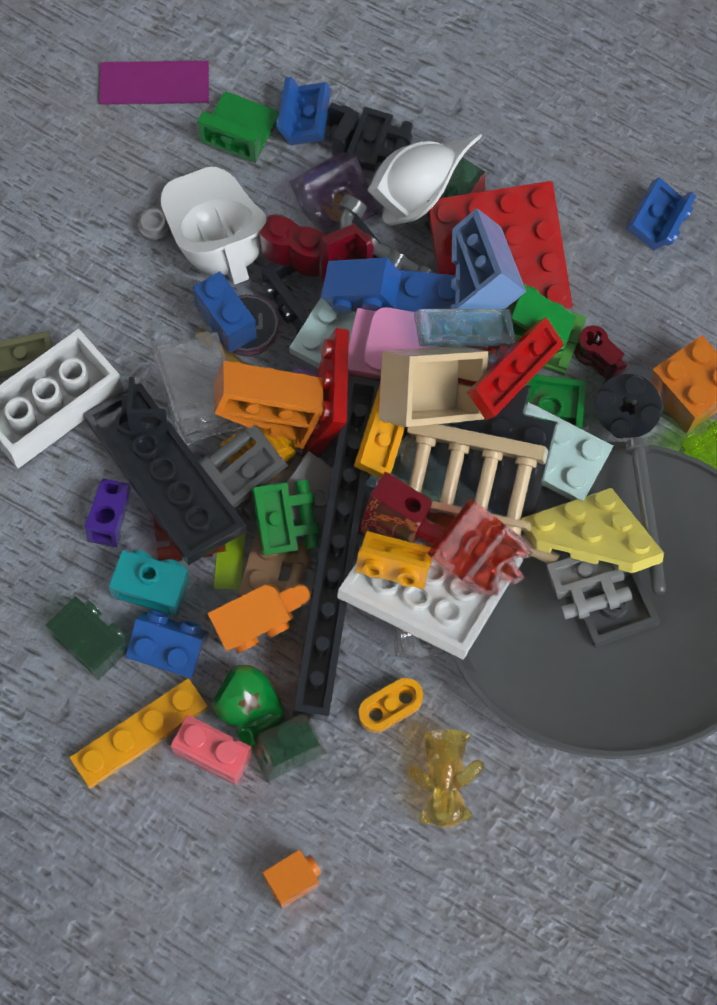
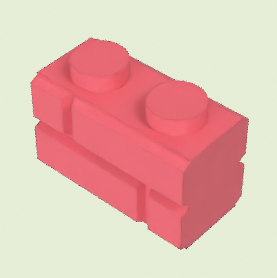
[171,715,252,786]

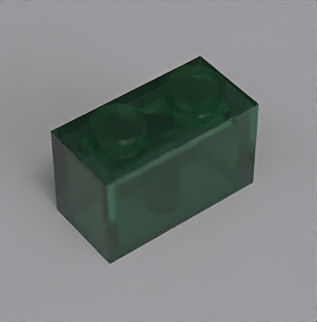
[45,596,128,681]

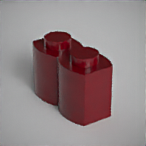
[260,215,326,277]

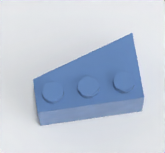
[451,208,526,332]

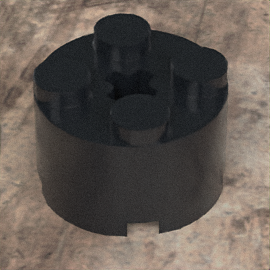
[595,364,666,439]

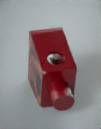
[358,471,445,546]

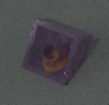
[289,152,379,232]

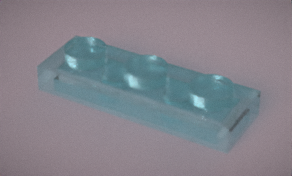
[414,309,515,346]

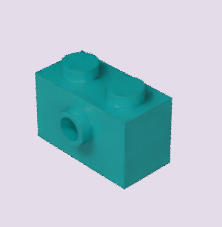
[109,550,190,617]

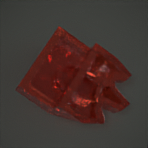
[427,498,533,595]

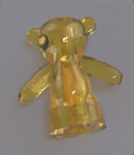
[408,730,484,828]

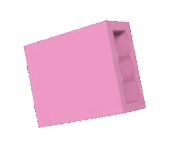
[348,308,441,381]

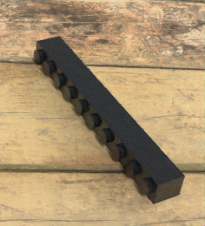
[292,376,381,721]

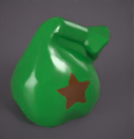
[212,665,284,748]

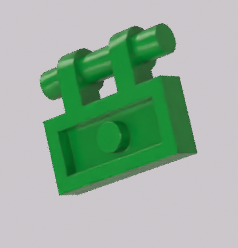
[251,480,320,556]

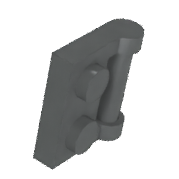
[199,425,288,508]

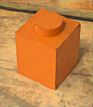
[262,849,321,909]

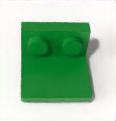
[197,91,279,163]

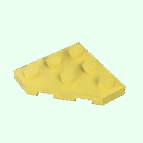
[521,488,664,573]

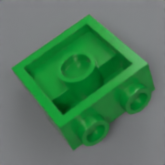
[526,374,586,429]

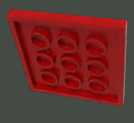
[428,180,573,327]

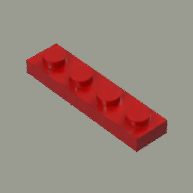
[467,317,564,420]

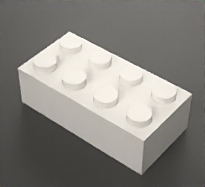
[0,329,123,469]

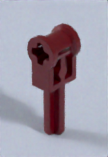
[575,325,627,378]

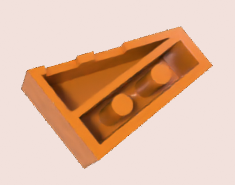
[214,361,324,449]

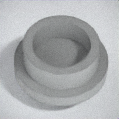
[138,209,170,240]

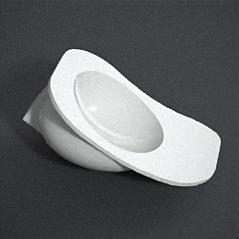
[368,133,483,225]
[161,167,267,285]

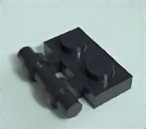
[345,106,413,171]

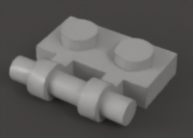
[546,557,632,620]

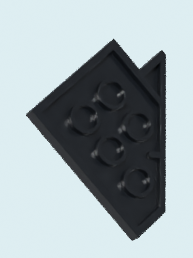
[405,385,558,518]

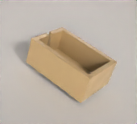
[379,346,488,427]

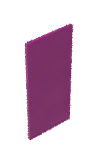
[99,61,209,105]

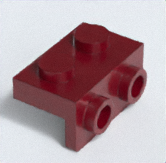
[321,224,374,288]

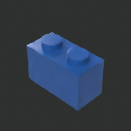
[321,257,401,314]
[192,271,257,353]

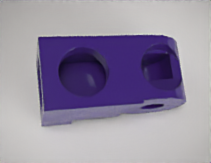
[85,478,131,548]

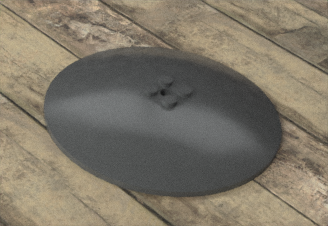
[452,441,717,759]

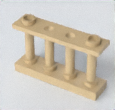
[407,424,548,536]

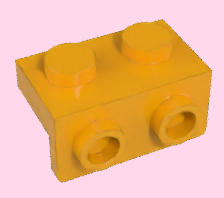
[355,531,435,589]

